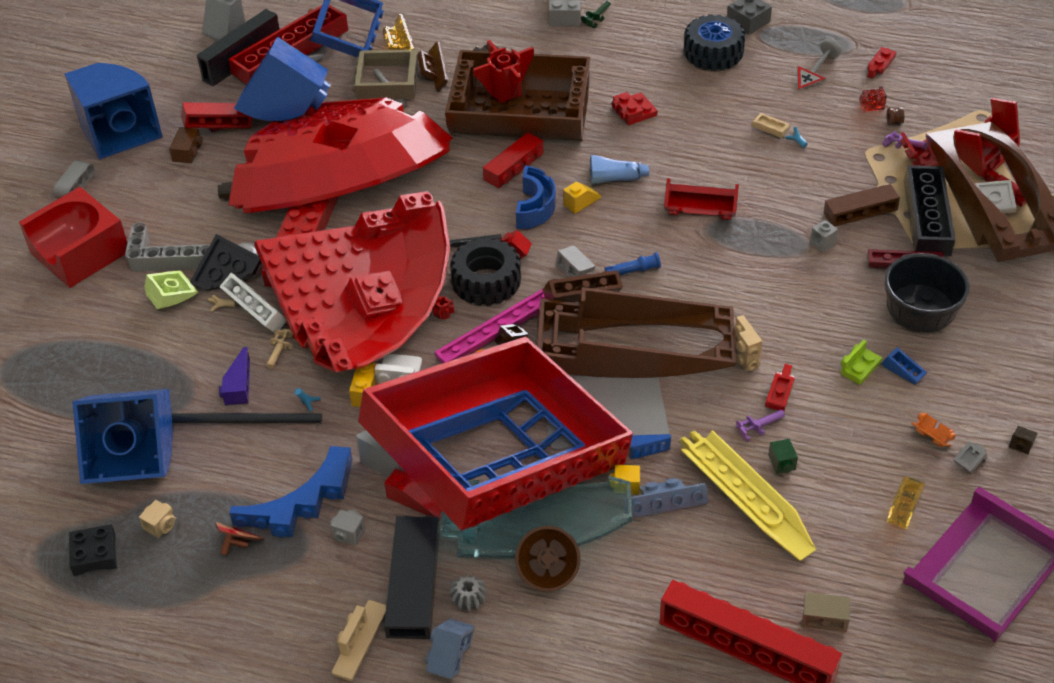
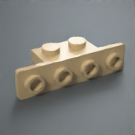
[332,600,386,681]

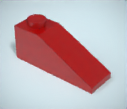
[384,468,445,521]

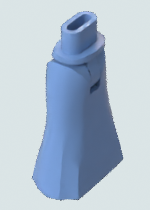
[590,155,649,186]

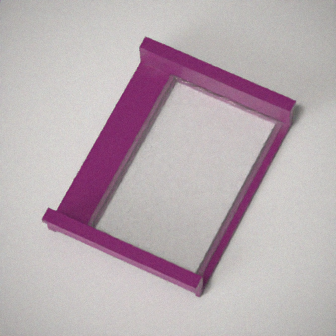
[903,486,1054,642]

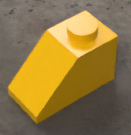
[563,182,601,214]

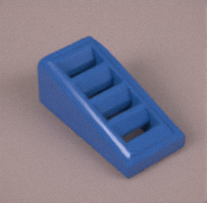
[882,347,927,385]
[629,434,671,459]

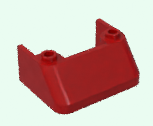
[954,98,1020,178]
[664,178,739,220]

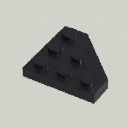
[190,234,261,291]

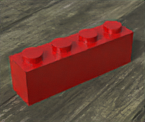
[181,102,252,128]
[483,132,544,189]

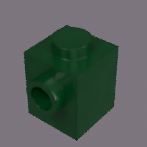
[768,438,798,474]

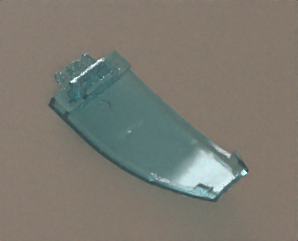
[441,476,633,559]

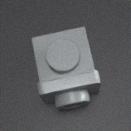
[953,441,988,474]

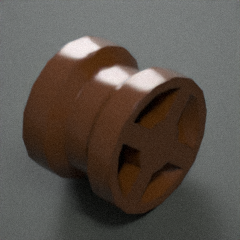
[886,107,905,125]

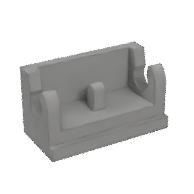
[555,246,596,277]

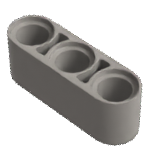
[53,160,95,198]

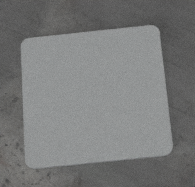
[546,374,669,450]

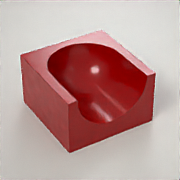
[19,187,128,288]

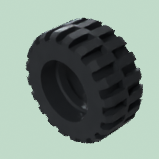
[450,237,521,306]

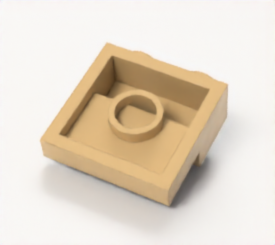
[734,315,762,372]

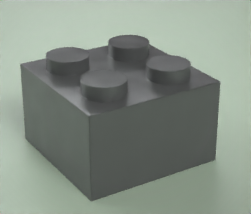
[727,0,772,35]

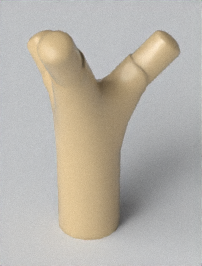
[208,295,235,312]

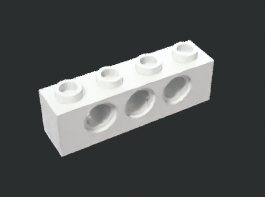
[220,273,287,332]

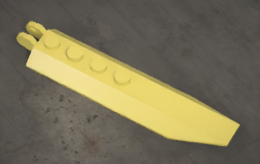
[680,430,816,561]

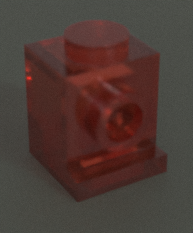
[859,86,887,111]

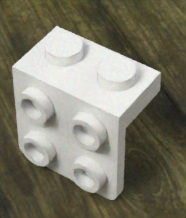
[374,354,422,385]

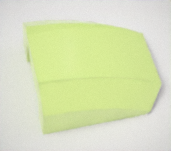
[144,270,198,310]

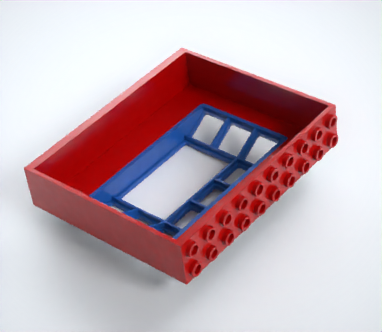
[358,337,633,531]

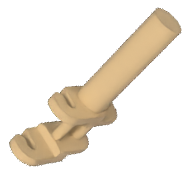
[266,329,293,369]

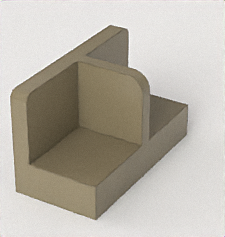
[801,592,850,632]

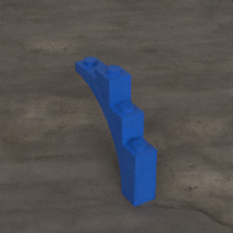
[229,446,353,537]

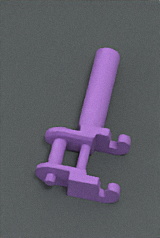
[882,131,928,149]
[736,410,785,442]

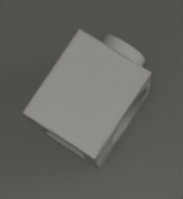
[810,220,838,253]

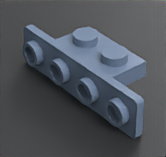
[624,478,708,519]

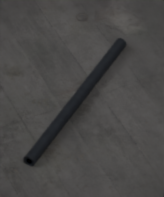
[172,413,322,423]

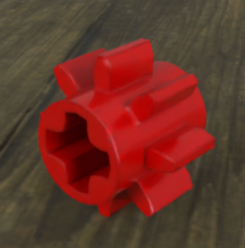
[432,296,455,319]

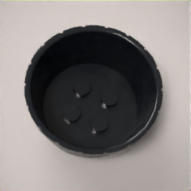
[885,253,970,332]

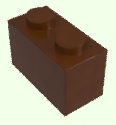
[169,127,203,163]

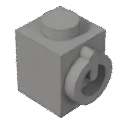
[330,509,365,545]

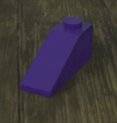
[219,347,250,405]

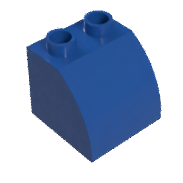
[234,37,331,121]
[65,63,163,160]
[72,389,173,484]

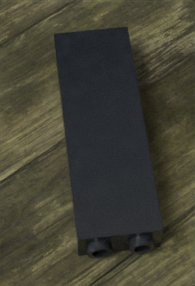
[197,9,280,87]
[384,515,440,639]

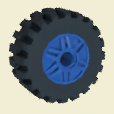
[683,14,746,71]

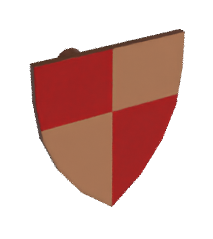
[215,522,265,555]

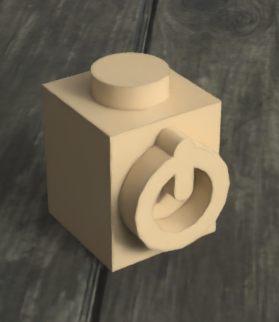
[139,500,176,538]

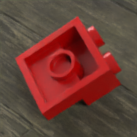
[611,92,658,126]

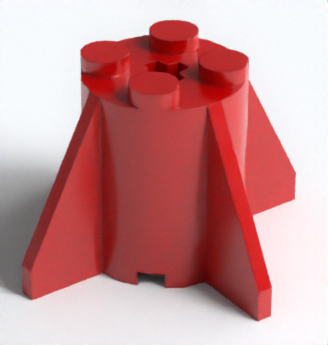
[473,40,534,103]

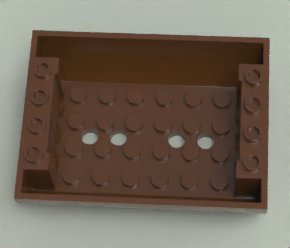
[445,50,590,141]

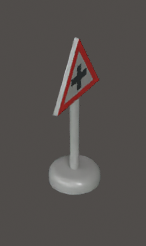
[797,38,842,91]

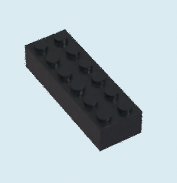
[904,166,955,256]

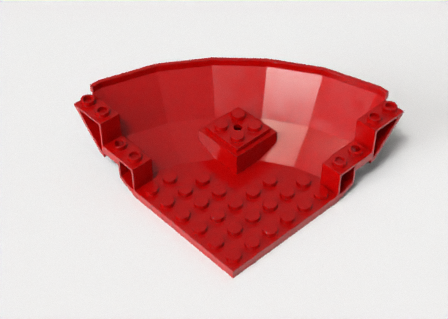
[228,98,453,213]
[254,191,450,373]

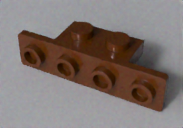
[417,41,448,91]

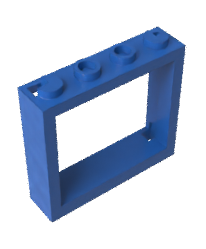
[310,0,384,57]

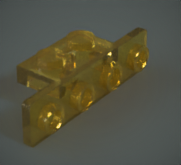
[382,14,415,50]

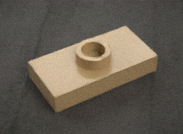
[752,113,790,138]

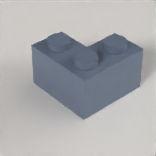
[425,619,475,679]

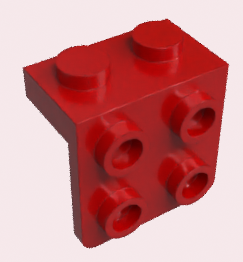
[900,132,939,166]

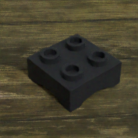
[69,524,117,576]

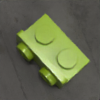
[840,339,883,385]

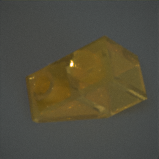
[887,476,925,529]

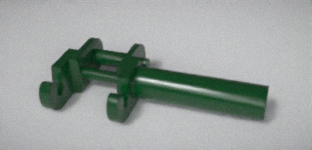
[581,1,611,28]

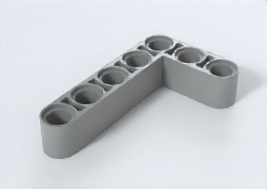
[125,222,210,271]

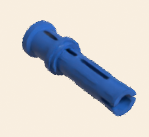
[604,252,661,276]

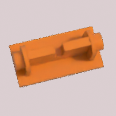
[911,412,956,448]

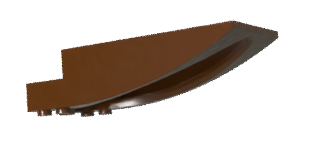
[925,122,1054,262]
[536,287,736,378]

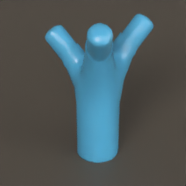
[786,127,808,148]
[294,388,321,412]

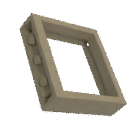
[352,49,418,100]

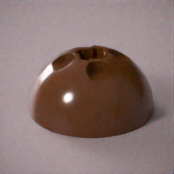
[515,526,581,592]

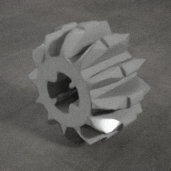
[449,573,487,612]

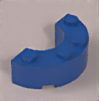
[516,166,556,230]

